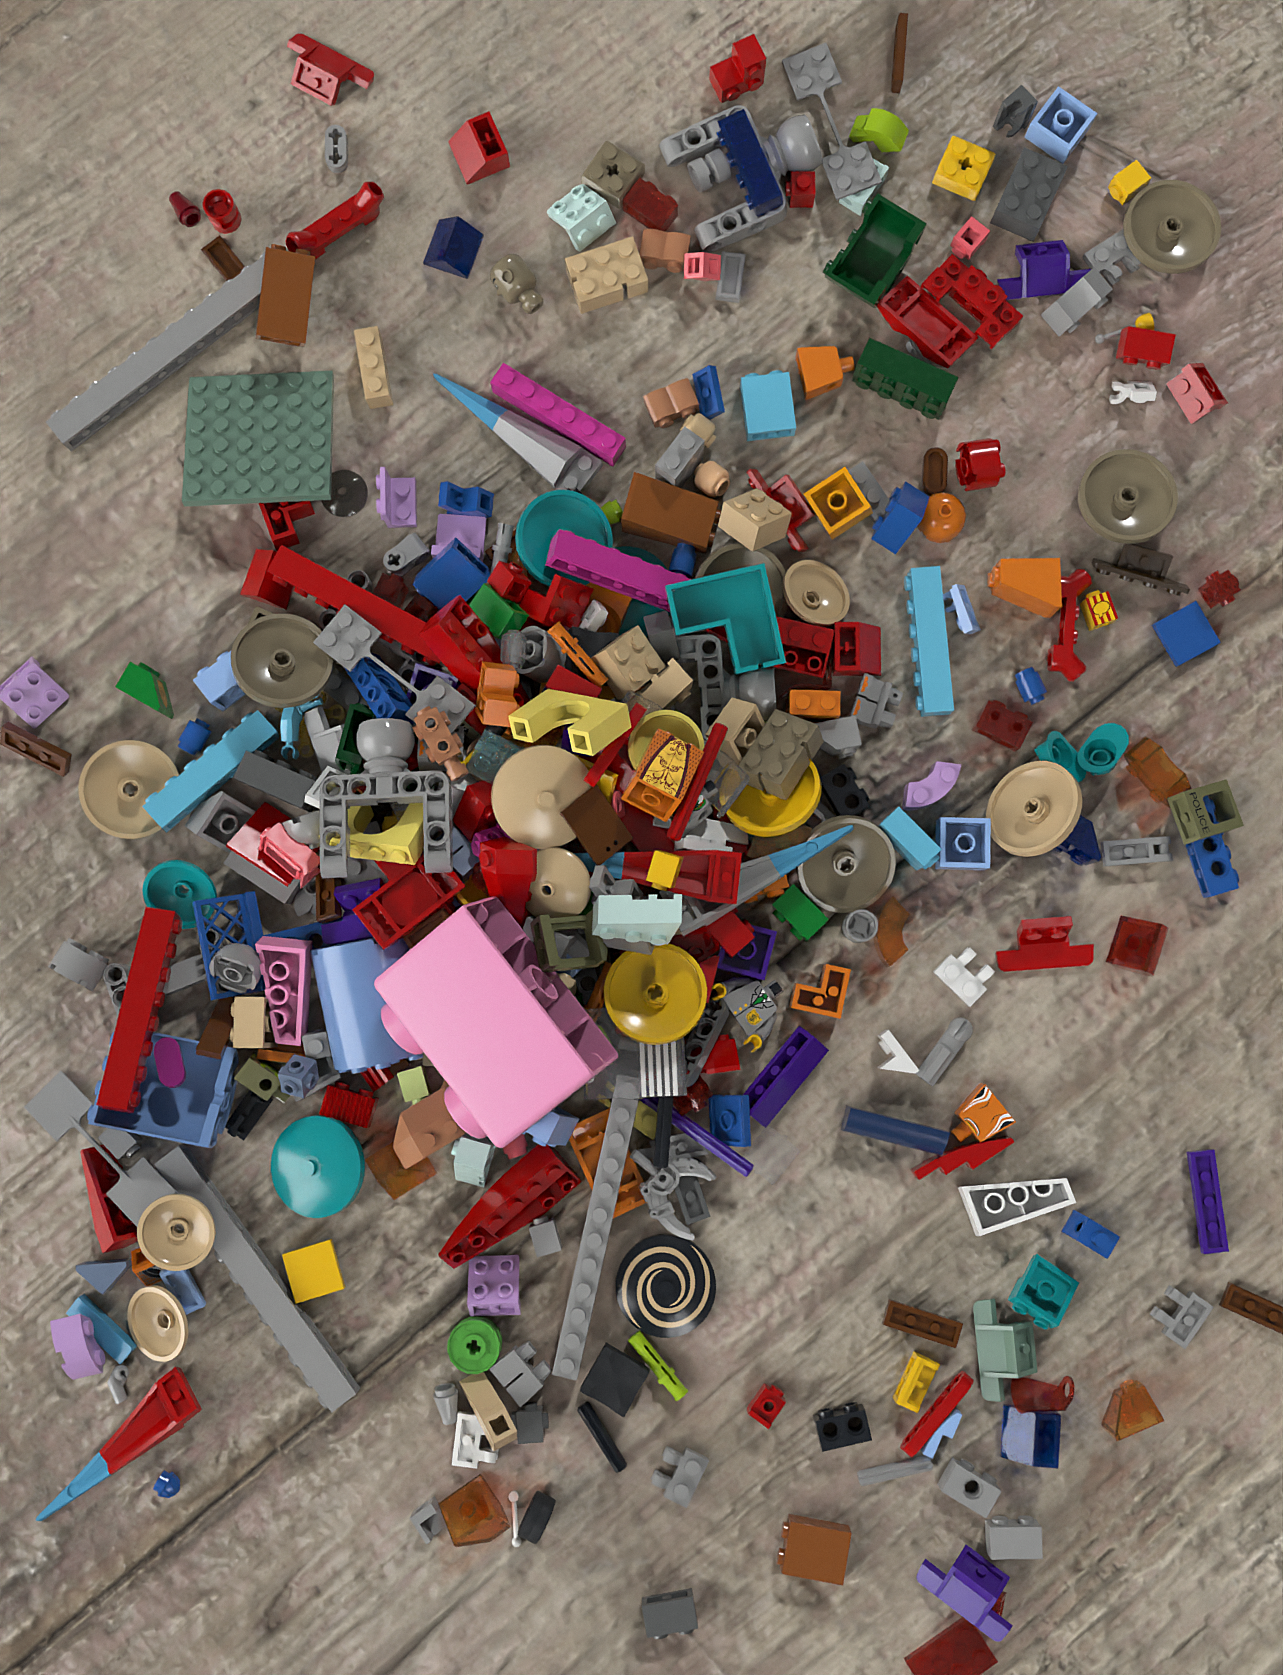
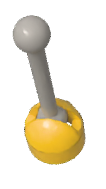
[1095,313,1155,344]

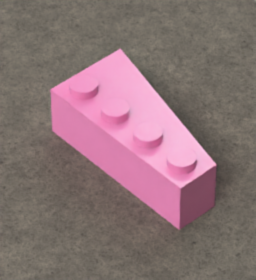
[255,936,313,1046]

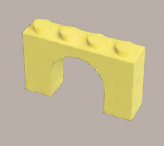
[508,689,631,756]
[319,803,424,865]

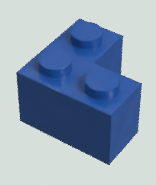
[871,481,929,554]

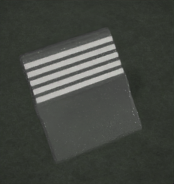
[584,1008,687,1100]

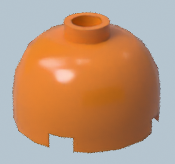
[917,492,966,543]

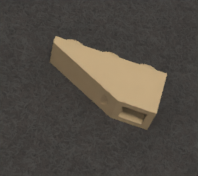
[459,1372,517,1452]

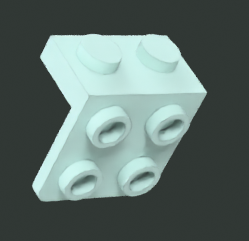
[547,184,616,252]

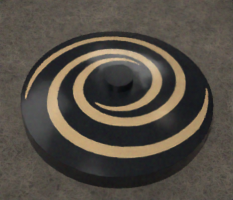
[616,1234,716,1338]

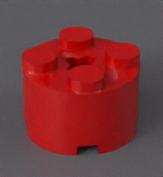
[955,438,1006,492]

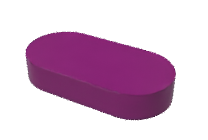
[154,1037,186,1088]

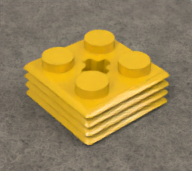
[932,136,996,201]

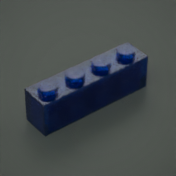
[716,109,783,217]

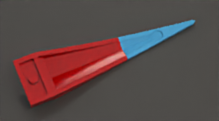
[573,850,742,905]
[35,1366,202,1521]

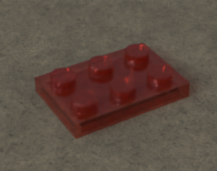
[904,1617,998,1675]

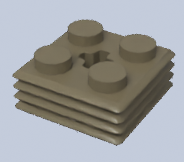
[581,141,645,209]

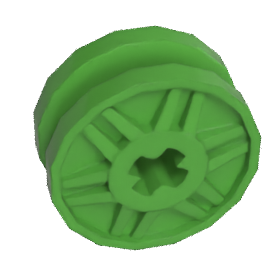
[447,1316,502,1374]

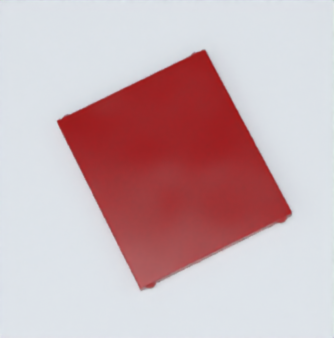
[226,802,320,887]

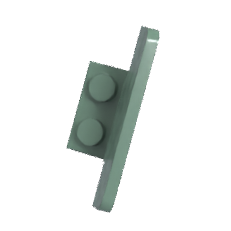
[973,1299,1038,1402]

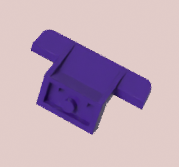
[997,240,1091,300]
[321,878,385,946]
[917,1545,1013,1642]

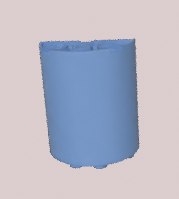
[310,938,423,1074]
[87,1032,239,1148]

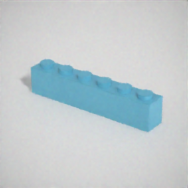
[904,566,954,717]
[142,710,280,833]

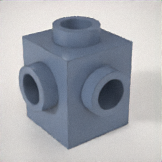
[278,1054,319,1098]

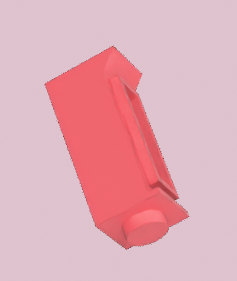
[259,822,320,888]

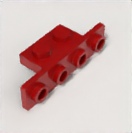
[746,469,815,552]

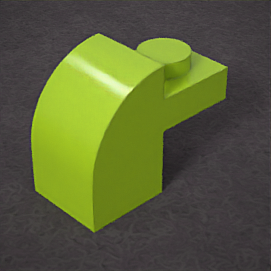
[849,108,909,153]

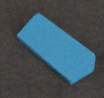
[66,1294,137,1365]

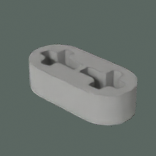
[325,125,348,173]

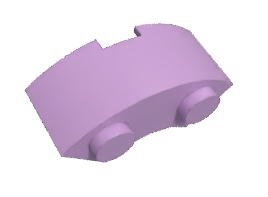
[902,761,961,811]
[50,1314,105,1380]

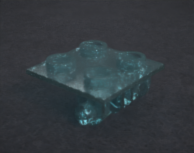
[466,729,523,785]

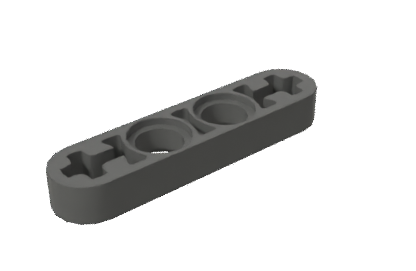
[676,997,730,1087]

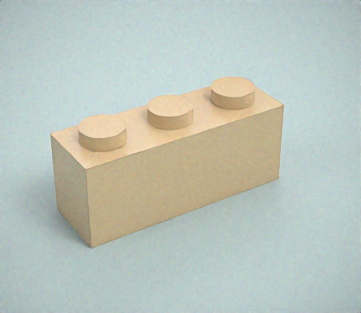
[354,326,394,409]

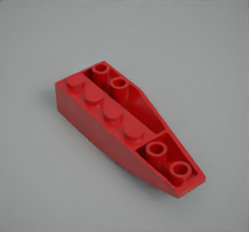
[418,595,531,707]
[703,616,835,678]
[438,1144,582,1269]

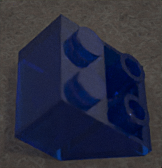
[1053,815,1101,866]
[1000,1404,1061,1469]

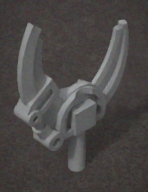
[630,1150,716,1240]

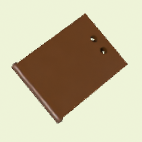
[560,784,633,866]

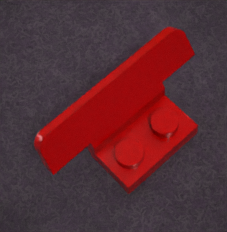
[287,34,374,106]
[995,916,1094,972]

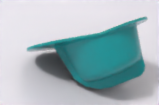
[1077,723,1129,776]
[1035,731,1086,782]

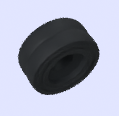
[517,1491,556,1544]

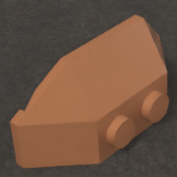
[393,1087,466,1169]

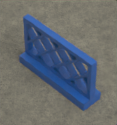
[192,891,266,1001]

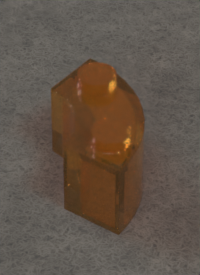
[1124,737,1192,808]
[744,825,812,860]
[874,896,910,967]

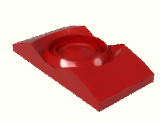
[877,275,979,369]
[352,854,466,950]

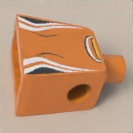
[951,1083,1016,1143]

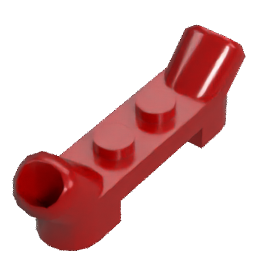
[285,181,384,259]
[1047,569,1092,682]

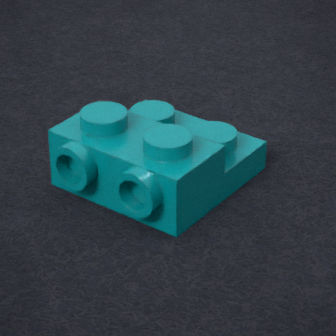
[1008,1254,1079,1329]

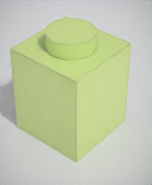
[397,1066,432,1105]

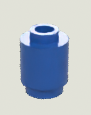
[668,543,697,579]
[1015,667,1047,705]
[178,718,212,756]

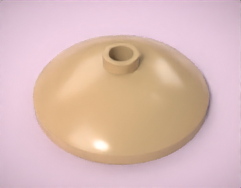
[782,560,850,627]
[525,847,591,918]
[137,1194,216,1271]
[127,1285,188,1362]

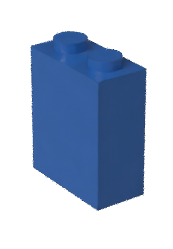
[413,537,491,611]

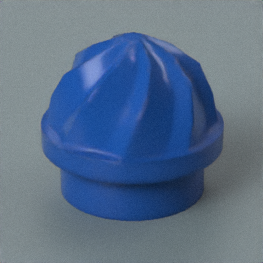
[153,1470,180,1498]

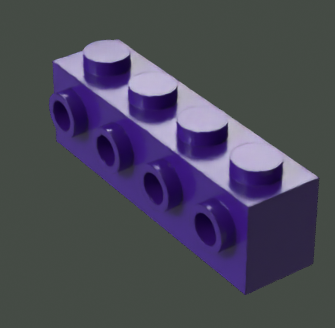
[743,1026,829,1128]

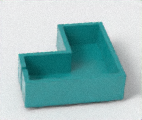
[665,563,786,674]

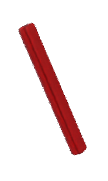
[666,723,728,841]

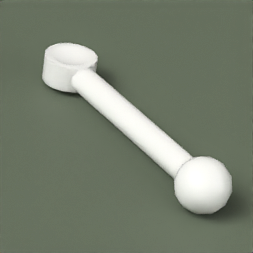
[508,1491,522,1547]

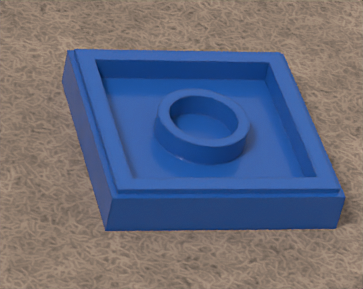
[1152,601,1221,667]
[708,1094,751,1147]

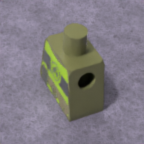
[234,1052,290,1103]

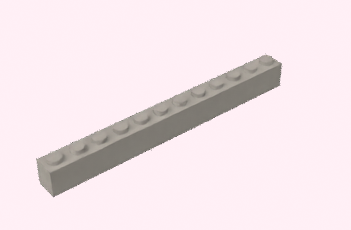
[46,252,265,451]
[552,1071,641,1381]
[154,1144,360,1413]

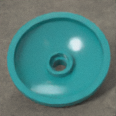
[142,860,217,929]

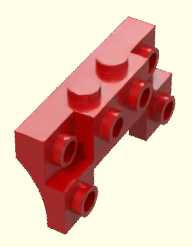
[921,254,1023,350]

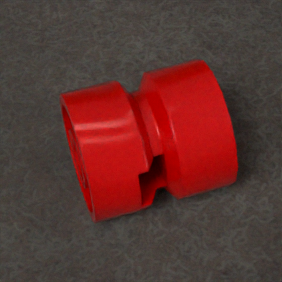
[202,189,242,234]

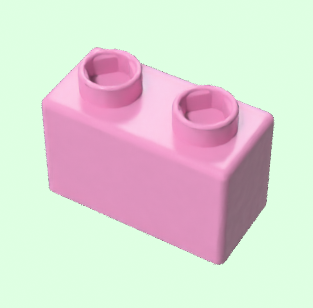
[374,896,618,1148]

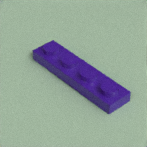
[1187,1149,1229,1254]

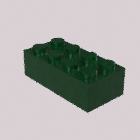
[852,337,959,420]

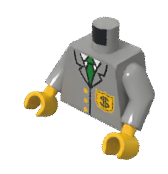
[712,977,784,1053]

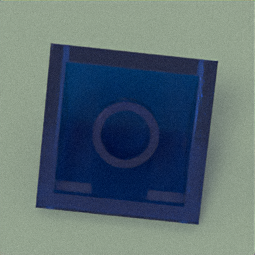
[423,216,484,279]

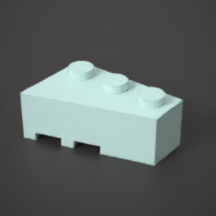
[592,894,682,946]
[451,1133,496,1187]

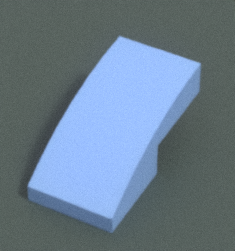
[920,1408,962,1459]

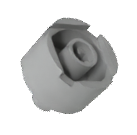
[509,626,566,683]
[48,938,109,991]

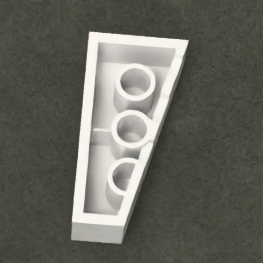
[958,1178,1076,1236]

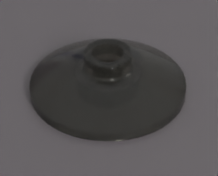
[321,470,368,517]

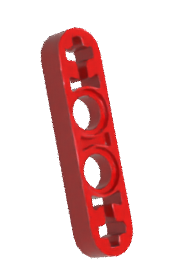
[583,702,647,788]
[900,1371,974,1457]

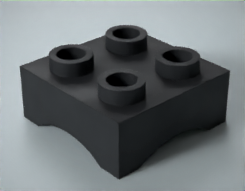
[565,626,619,686]
[580,1342,650,1418]

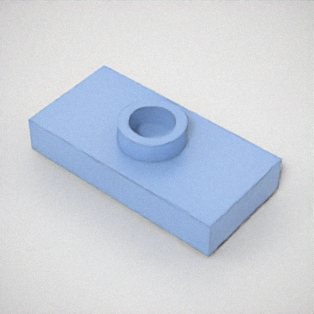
[159,1269,206,1315]

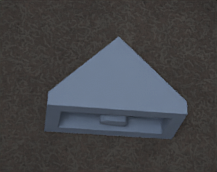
[76,1258,132,1294]

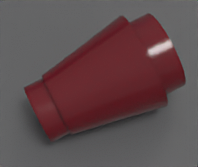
[169,191,201,227]

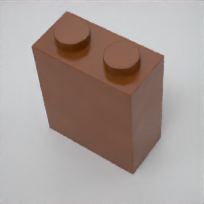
[777,1514,852,1586]

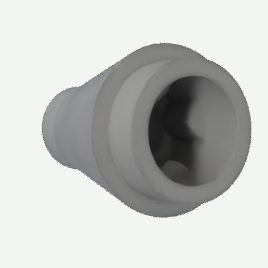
[433,1383,458,1425]

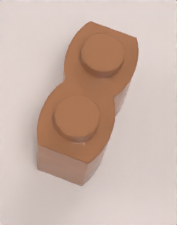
[639,229,691,273]
[643,378,699,428]

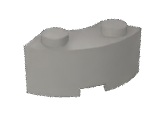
[1041,267,1113,336]

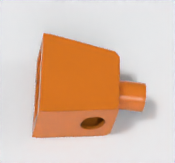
[795,346,855,400]

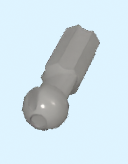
[915,1017,973,1087]

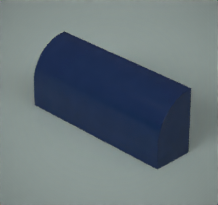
[841,1105,950,1155]

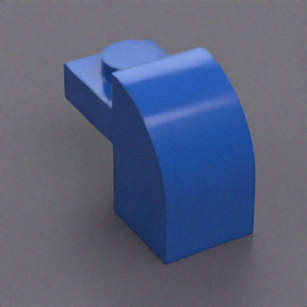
[438,481,494,518]

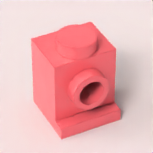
[950,216,990,260]
[684,252,721,281]

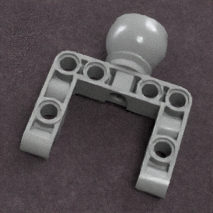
[659,105,823,253]
[648,634,776,759]
[320,718,453,878]

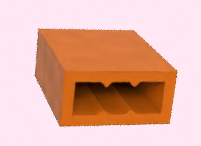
[785,690,841,723]

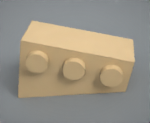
[625,658,693,719]

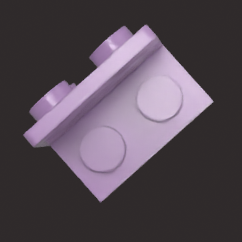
[376,467,417,528]
[431,514,487,562]
[0,657,69,729]
[467,1255,521,1316]

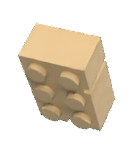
[565,236,648,314]

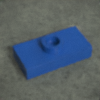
[692,365,725,420]

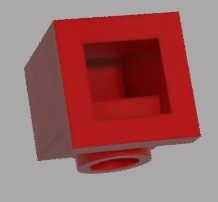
[747,1383,786,1429]

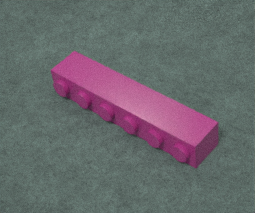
[490,363,626,467]
[545,529,692,612]

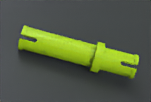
[628,1330,688,1401]

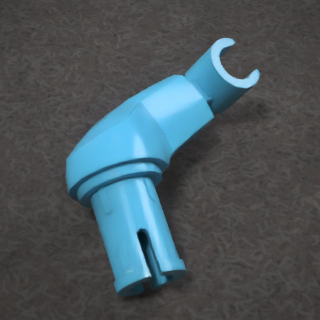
[280,694,323,760]

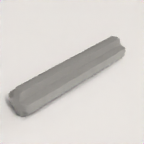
[857,1455,933,1486]

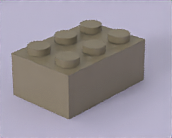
[737,709,824,800]

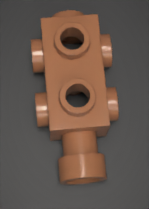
[412,706,469,782]

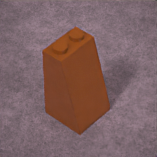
[256,244,315,347]
[621,472,722,554]

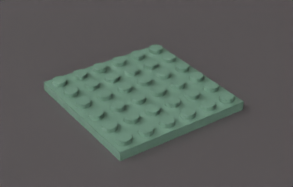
[182,371,334,507]

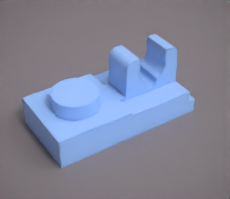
[943,584,981,634]

